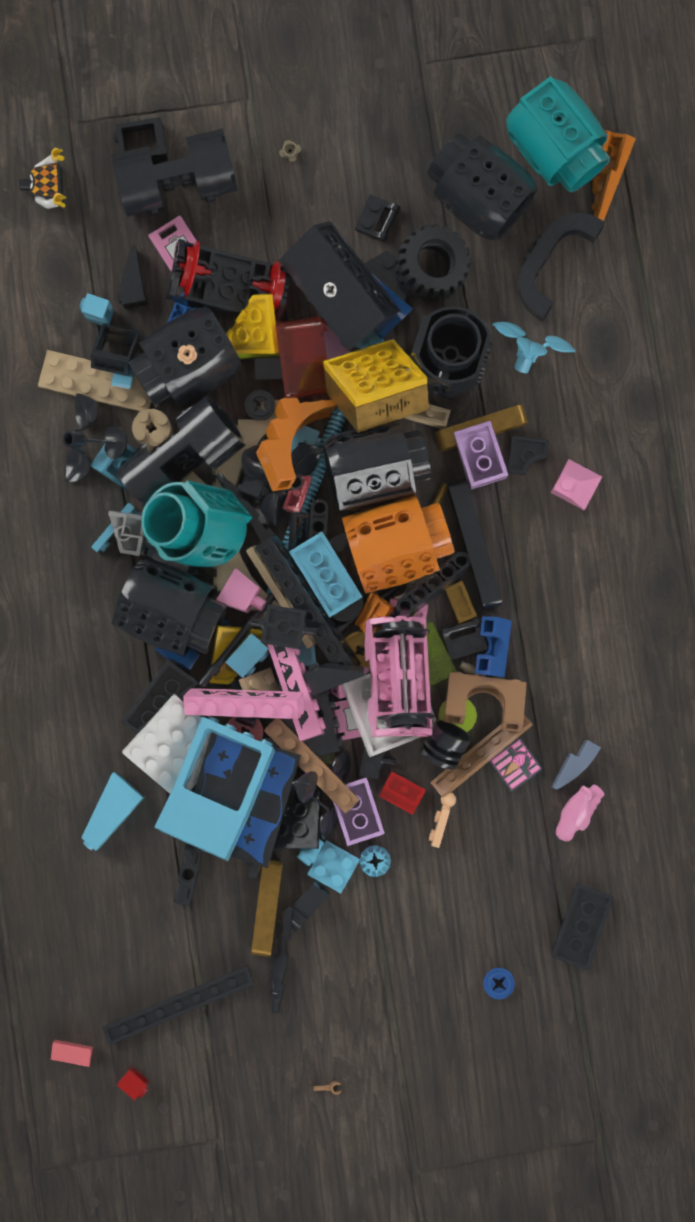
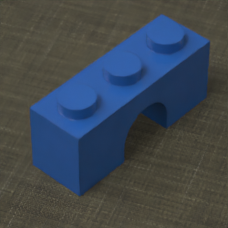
[475,616,512,678]

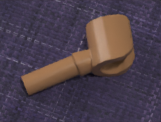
[313,1081,341,1095]

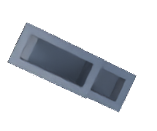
[551,740,601,790]

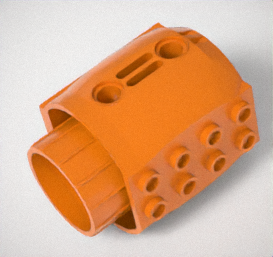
[342,495,455,594]

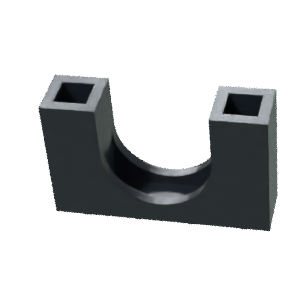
[279,684,344,756]

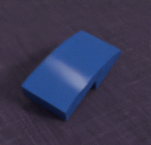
[155,647,200,671]

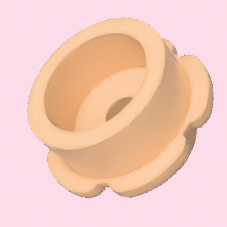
[177,345,197,364]

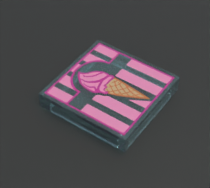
[489,738,542,792]

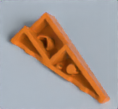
[592,130,636,221]

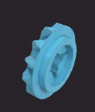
[360,846,391,877]

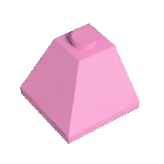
[551,459,602,510]

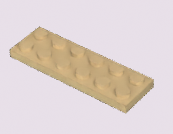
[38,350,152,412]

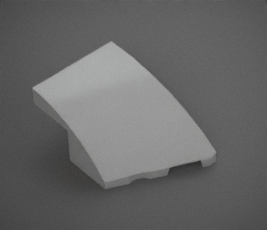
[108,511,156,556]

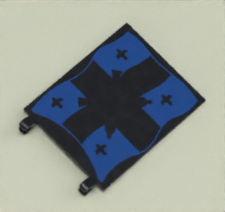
[183,732,301,879]

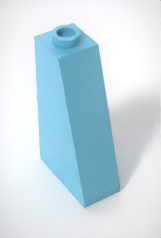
[81,772,145,851]

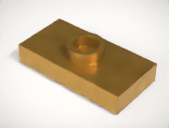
[445,581,477,624]

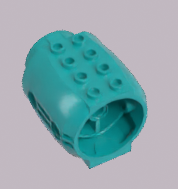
[506,76,610,192]
[141,480,253,567]

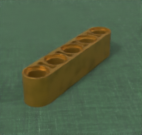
[434,405,528,452]
[251,860,283,957]

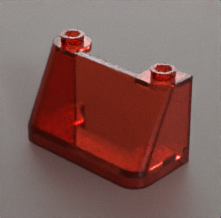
[276,316,327,399]

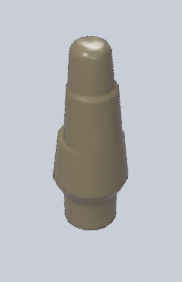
[459,661,486,677]

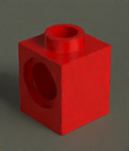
[117,1066,150,1101]

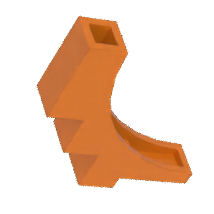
[256,397,336,491]

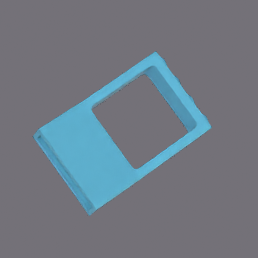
[155,716,275,861]

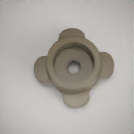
[279,140,301,162]

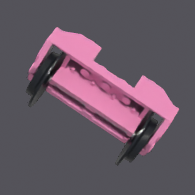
[365,616,435,738]

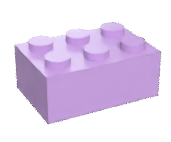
[333,777,385,846]

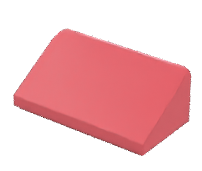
[283,476,312,513]
[51,1040,93,1067]

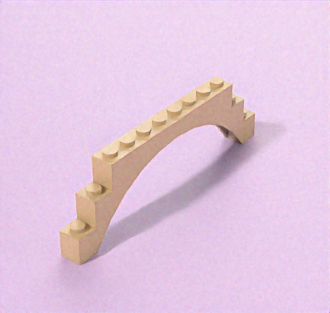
[212,400,280,620]

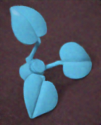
[492,322,576,373]

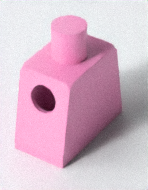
[216,568,267,613]

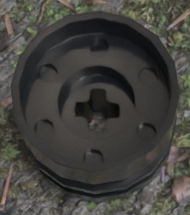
[420,720,471,770]

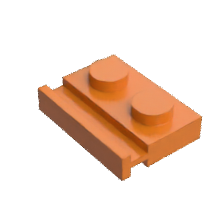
[355,592,394,638]

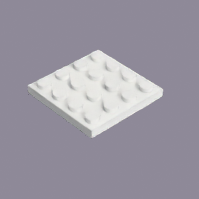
[342,674,436,757]
[122,694,211,794]

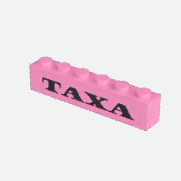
[267,644,326,741]
[183,688,304,719]

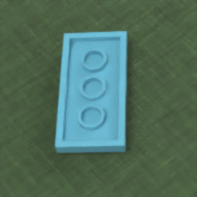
[289,532,363,618]

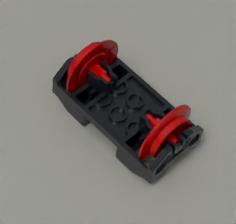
[166,239,290,325]

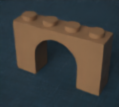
[444,672,526,732]

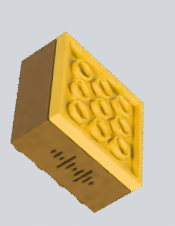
[323,339,429,433]

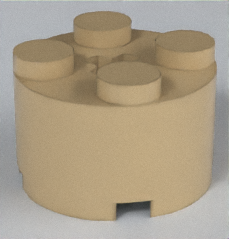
[132,409,173,448]

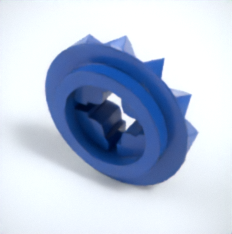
[483,968,515,999]

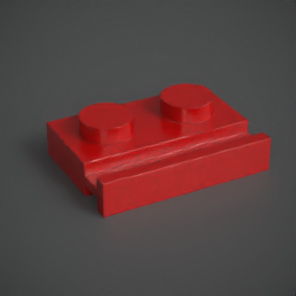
[379,772,426,815]

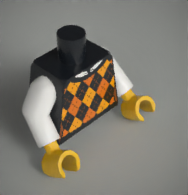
[19,148,66,209]

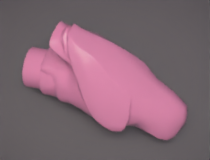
[556,784,604,842]

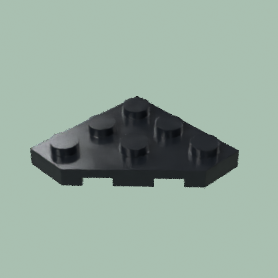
[274,790,322,850]

